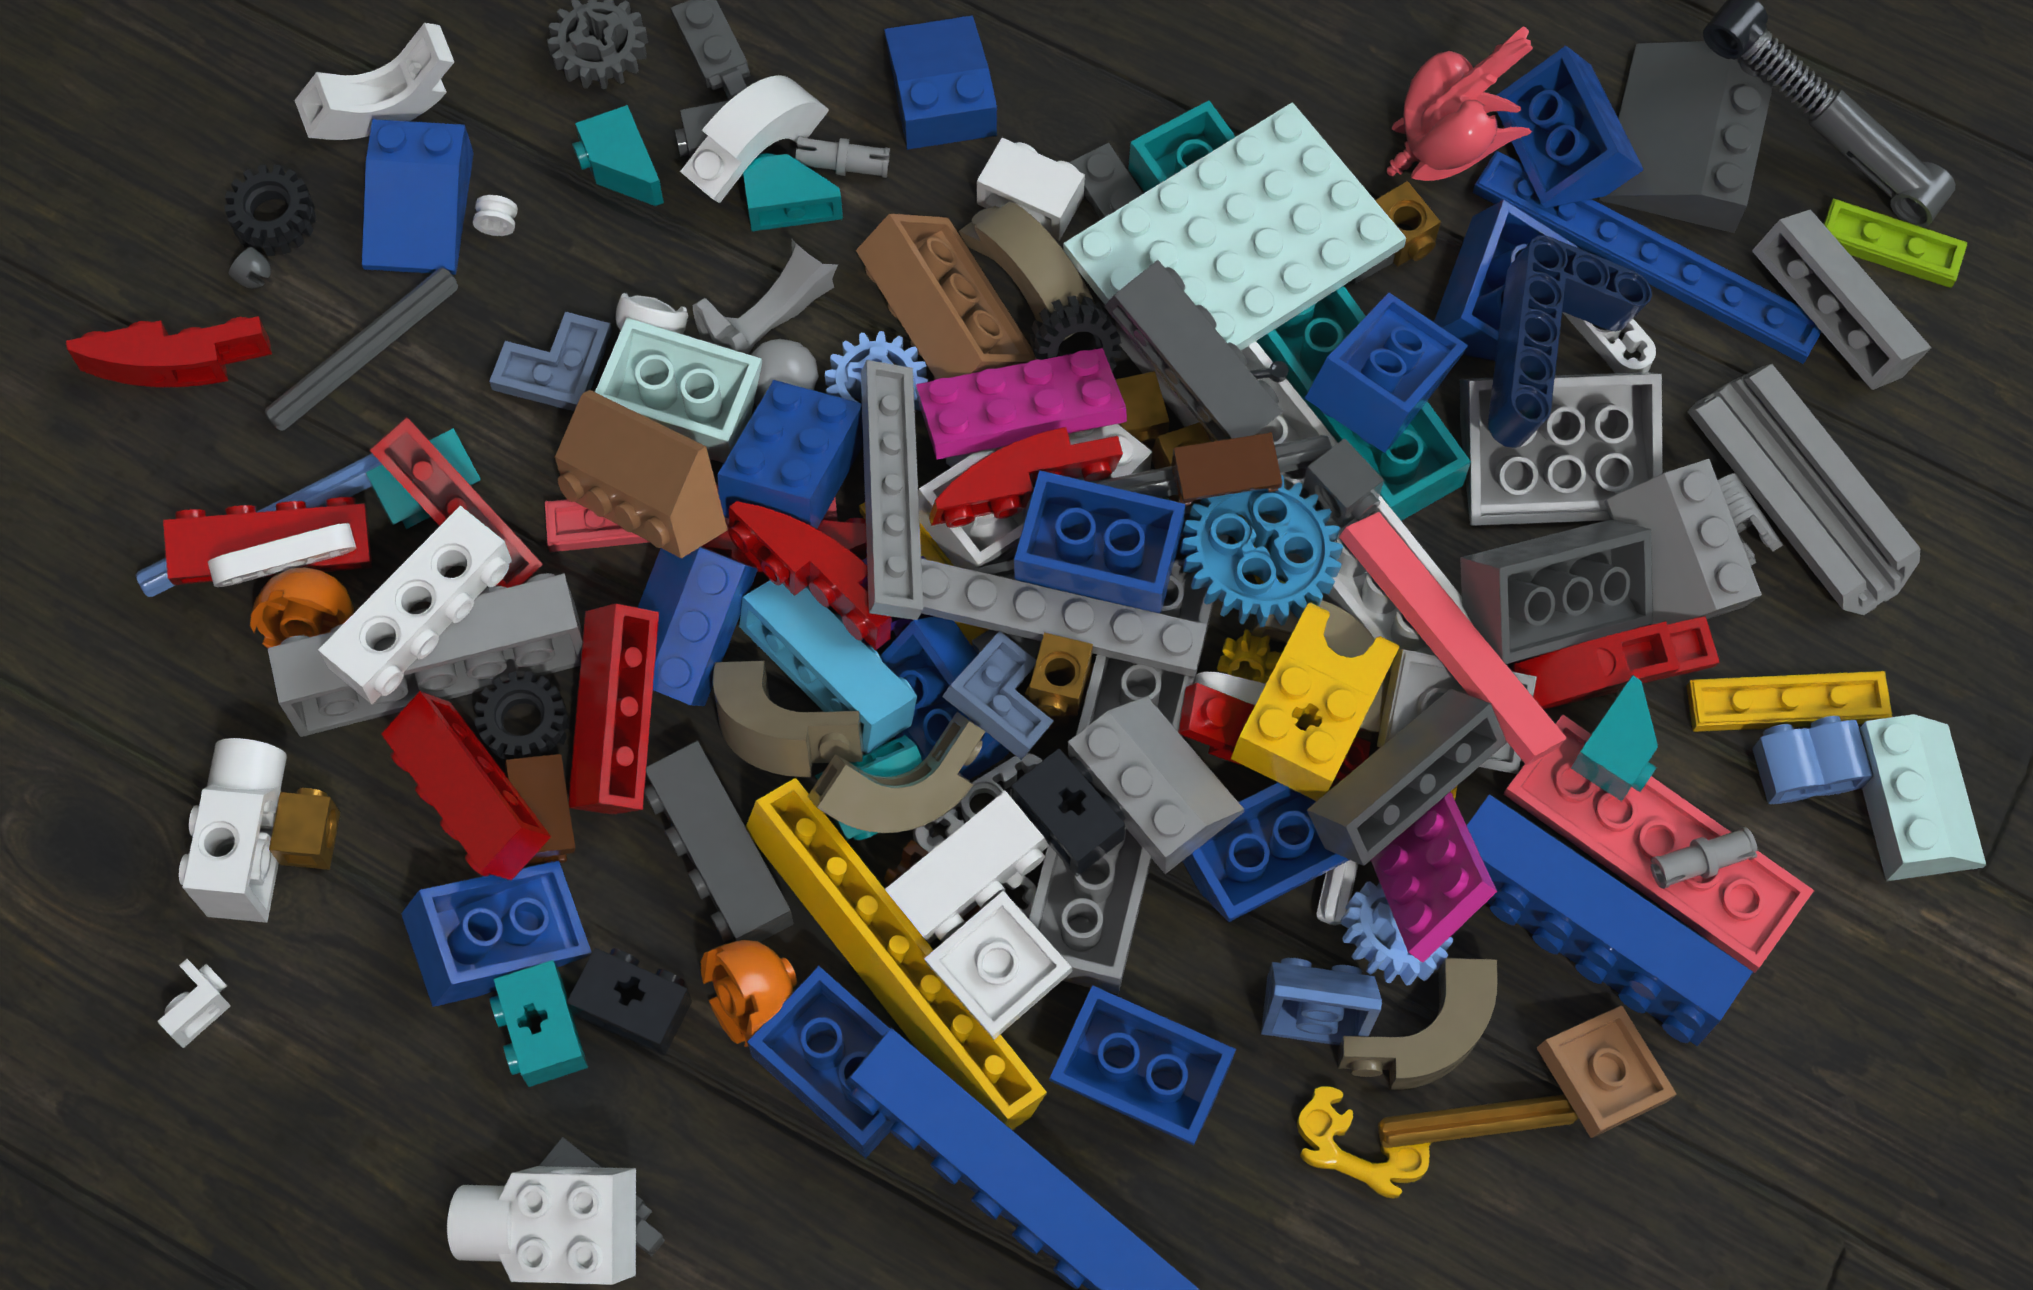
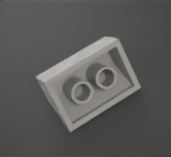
[1604,459,1762,625]
[1068,697,1244,874]

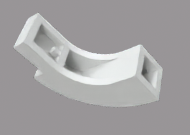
[294,23,454,140]
[680,75,829,203]

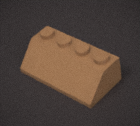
[856,214,1036,380]
[555,390,728,558]

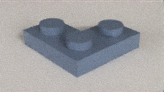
[489,312,612,411]
[942,631,1054,760]

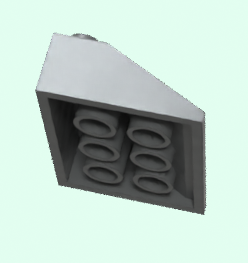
[1599,41,1774,233]

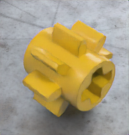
[1217,629,1281,684]

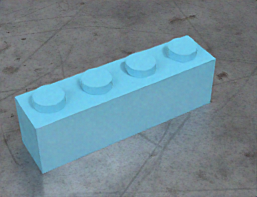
[739,580,917,755]

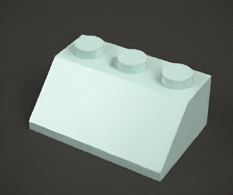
[595,318,762,463]
[1859,714,1986,881]

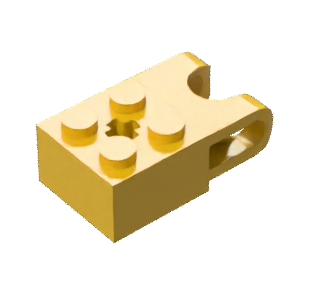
[1231,602,1399,801]

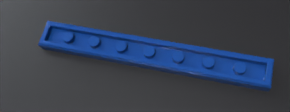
[1473,150,1822,364]

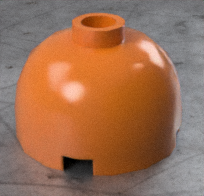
[250,567,354,648]
[701,940,797,1047]

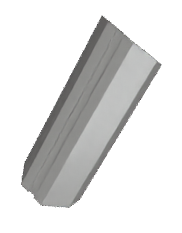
[1687,364,1920,615]

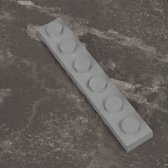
[861,360,923,620]
[921,558,1207,677]

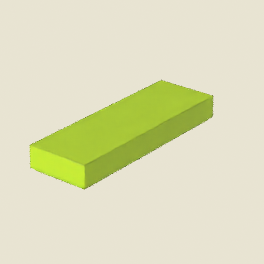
[1824,198,1968,288]

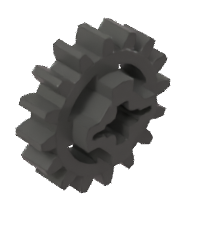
[547,0,648,89]

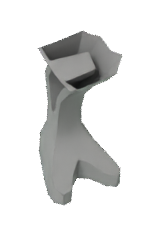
[693,239,838,354]

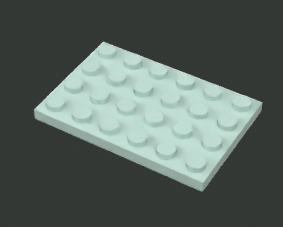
[1063,102,1406,393]

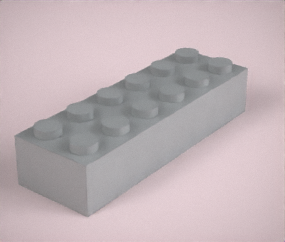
[268,573,583,737]

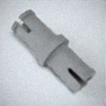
[795,136,890,178]
[1650,827,1758,889]

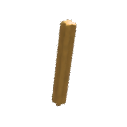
[1378,1094,1579,1148]

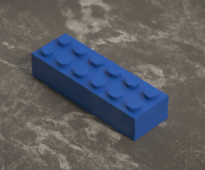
[1467,794,1753,1046]

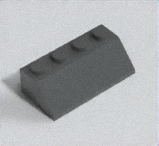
[1460,519,1653,664]

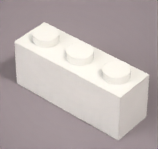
[885,791,1049,943]

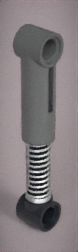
[1703,0,1956,228]

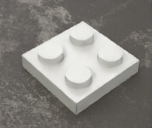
[924,891,1072,1040]

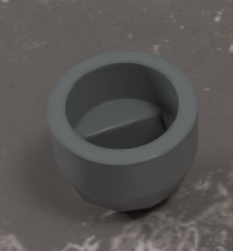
[228,247,271,289]

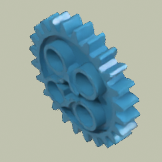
[1180,475,1343,627]

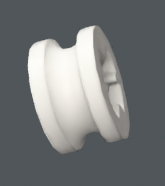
[473,195,518,236]

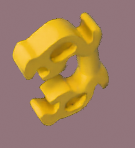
[1297,1087,1432,1199]

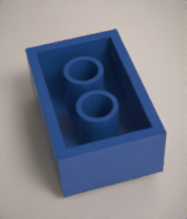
[717,380,863,529]
[1014,470,1185,614]
[747,966,893,1159]

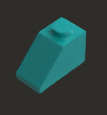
[572,105,664,206]
[743,153,843,231]
[1571,675,1658,802]

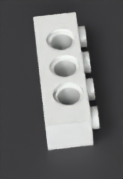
[318,506,512,705]

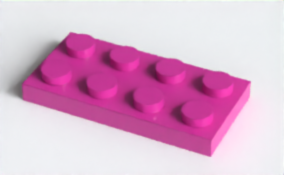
[916,348,1127,460]
[1371,791,1497,963]

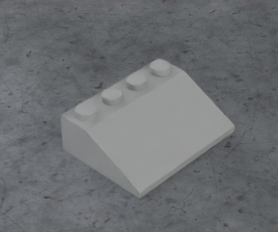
[1460,372,1663,525]

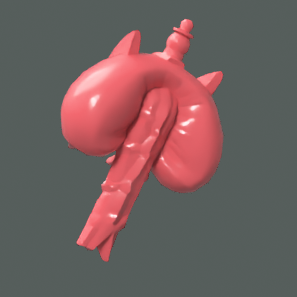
[1386,26,1533,181]

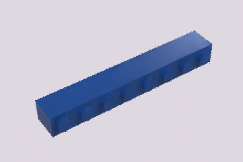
[845,1028,1200,1290]

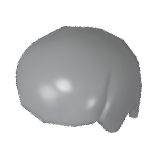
[751,339,819,407]

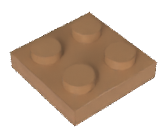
[1537,1005,1677,1138]

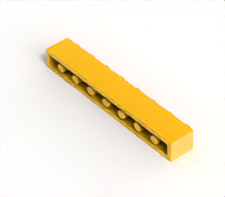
[745,778,1047,1130]

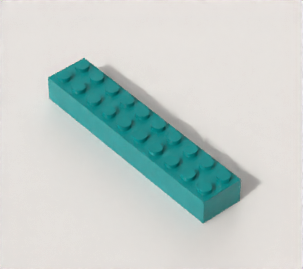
[1128,100,1471,521]

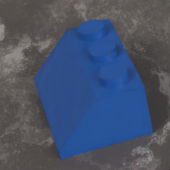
[1497,46,1644,208]
[1434,200,1577,361]
[638,546,758,706]
[880,617,1010,780]
[1182,782,1349,922]
[1049,985,1236,1146]

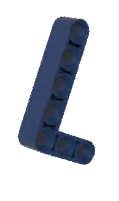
[1488,235,1652,448]

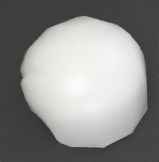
[616,293,688,335]

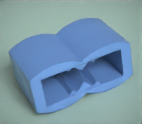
[1752,716,1873,804]

